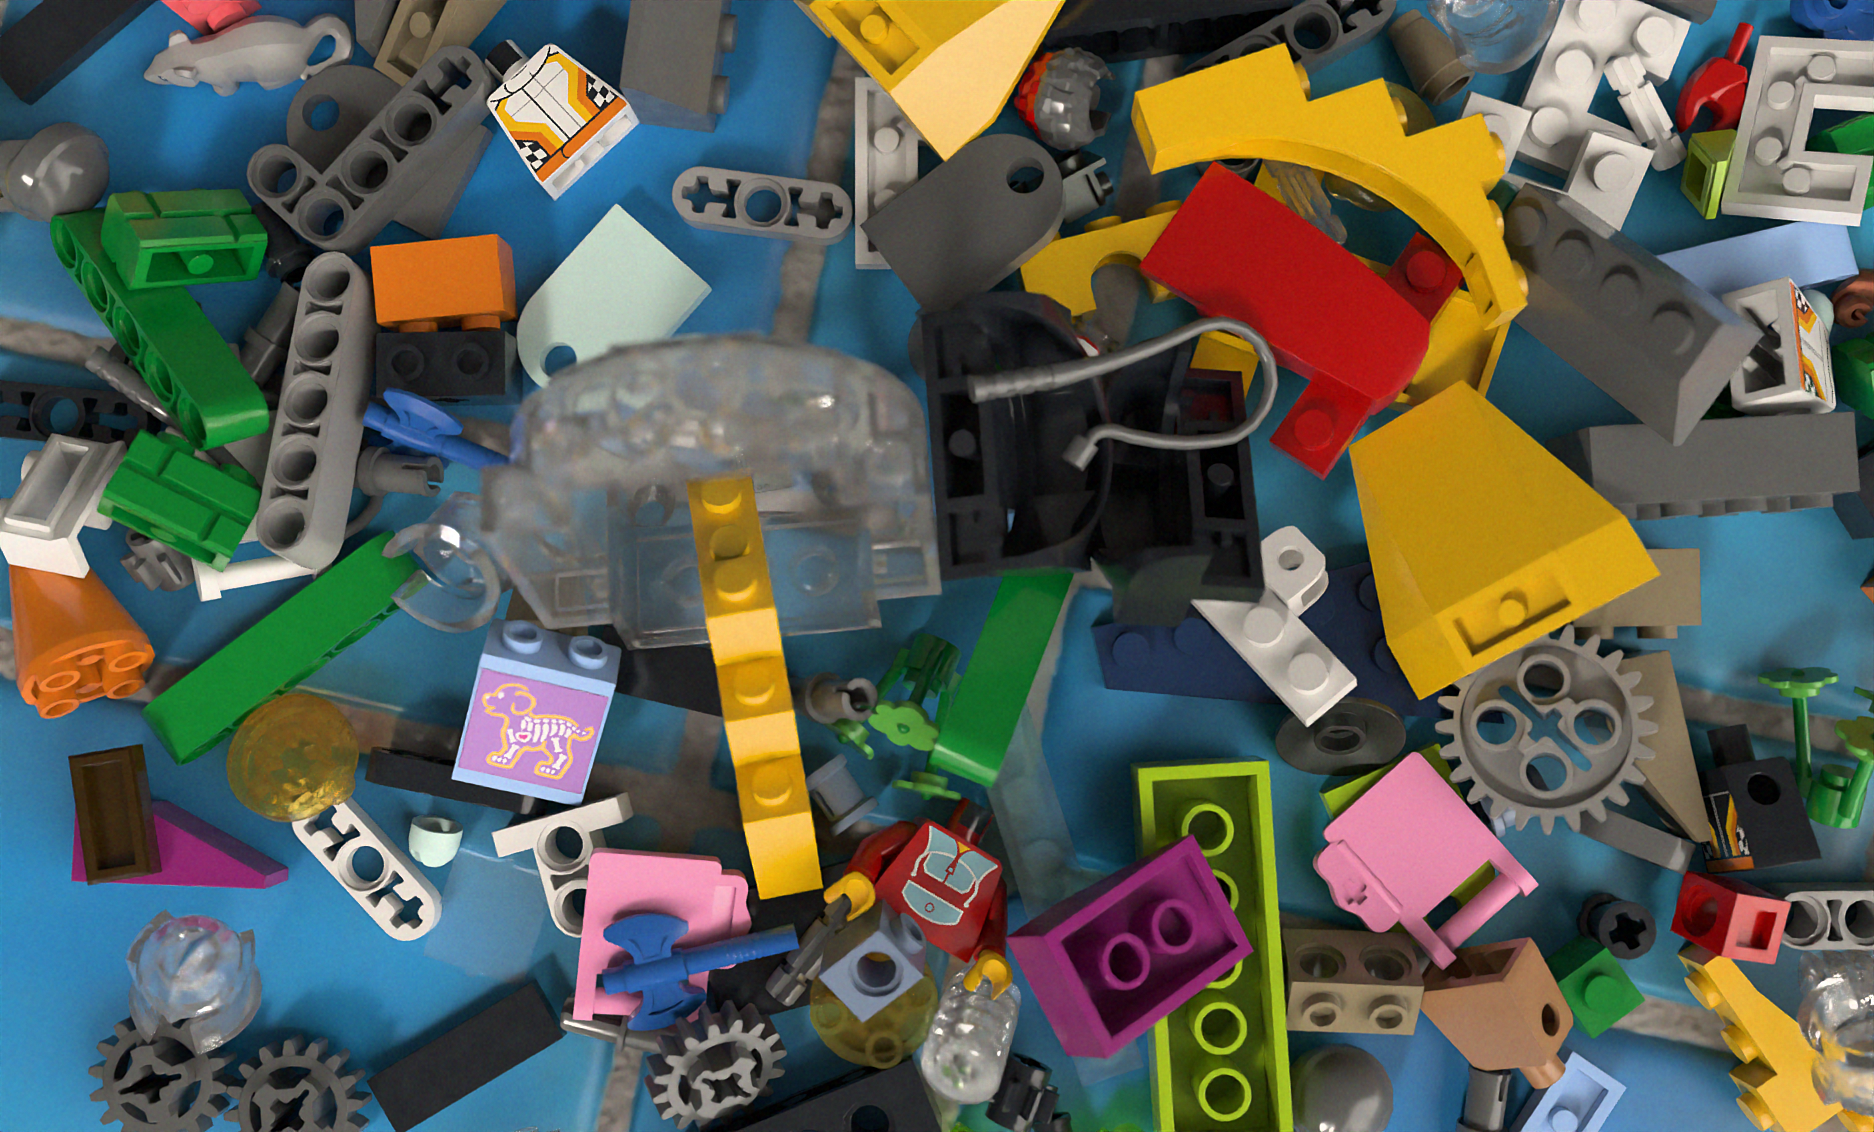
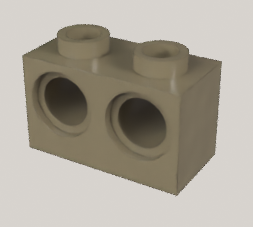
[1280,928,1425,1035]

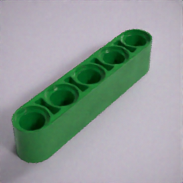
[50,206,269,452]
[140,530,432,766]
[929,573,1075,788]

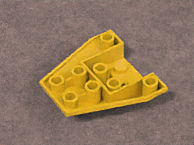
[793,0,1066,162]
[1348,379,1661,700]

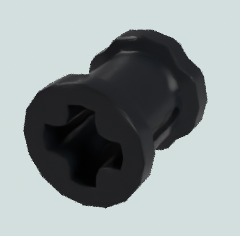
[1576,892,1657,960]

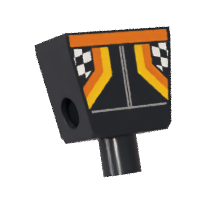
[1697,724,1822,874]

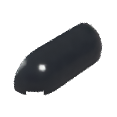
[1044,0,1295,64]

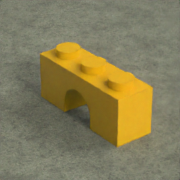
[1015,200,1182,325]

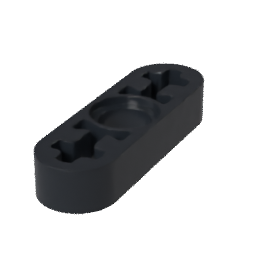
[0,380,161,451]
[365,746,549,815]

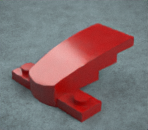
[1139,160,1465,481]

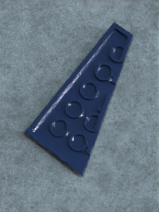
[1090,561,1505,724]

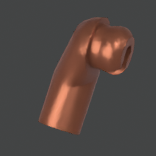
[1829,268,1874,329]

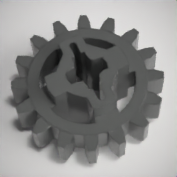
[644,1000,787,1132]
[88,1004,238,1132]
[223,1034,372,1132]

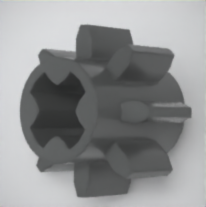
[119,528,195,592]

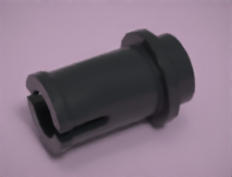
[251,201,314,284]

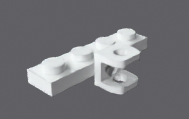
[1191,526,1357,727]

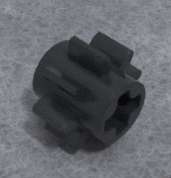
[978,1052,1060,1132]

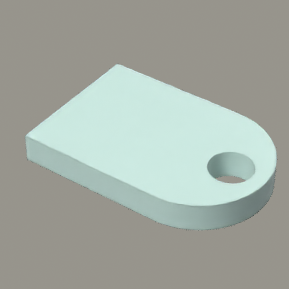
[517,203,712,403]

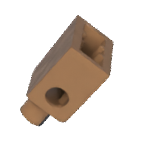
[1420,937,1573,1089]

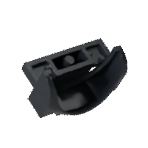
[921,291,1113,582]
[1089,337,1266,627]

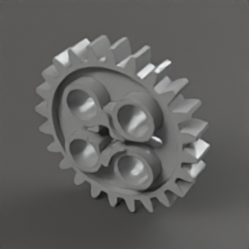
[1435,624,1659,835]

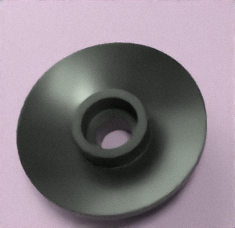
[1275,697,1406,776]

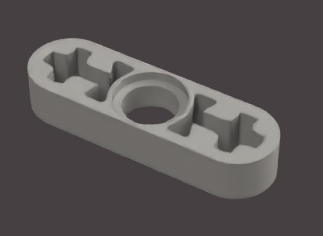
[672,166,854,245]

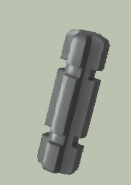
[765,893,865,1006]

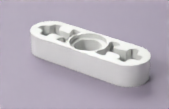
[292,788,443,941]

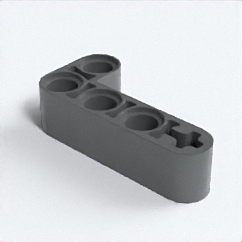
[1178,0,1397,179]
[247,45,498,257]

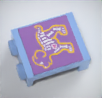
[452,618,621,807]

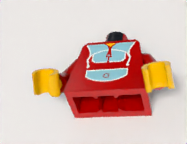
[824,797,1013,1000]

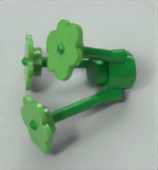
[821,633,963,802]
[1757,667,1874,829]

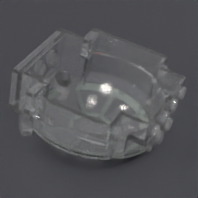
[479,331,942,650]

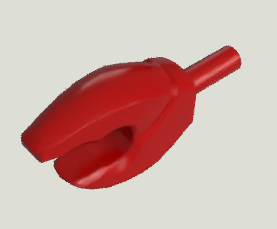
[1675,22,1754,134]

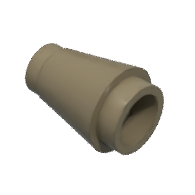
[1387,9,1475,106]

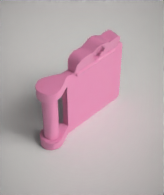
[1313,752,1538,970]
[573,848,752,1023]

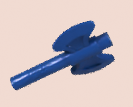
[362,387,553,497]
[602,913,799,1031]

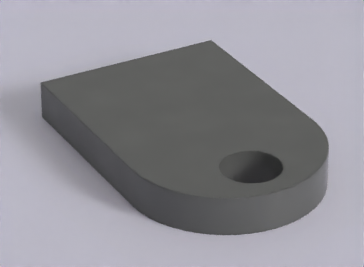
[286,65,494,241]
[860,134,1066,314]

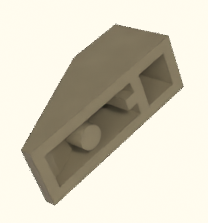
[373,0,507,87]
[1579,650,1712,843]

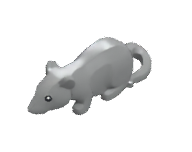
[144,13,355,96]

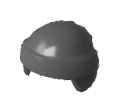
[0,122,110,224]
[1289,1043,1394,1132]

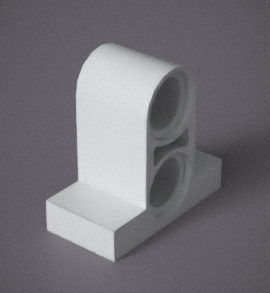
[492,792,634,938]

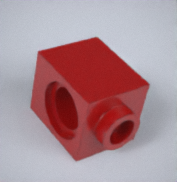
[1670,870,1791,965]

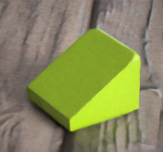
[1680,129,1738,220]

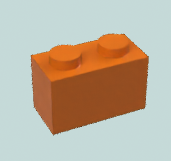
[370,234,519,332]

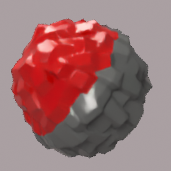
[1014,47,1116,150]

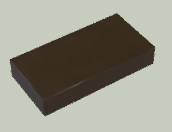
[68,744,162,886]

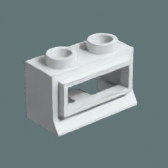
[0,433,127,578]

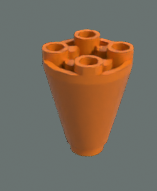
[8,564,155,719]

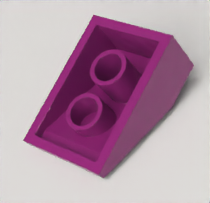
[1005,834,1254,1059]

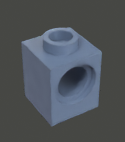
[818,899,926,1023]

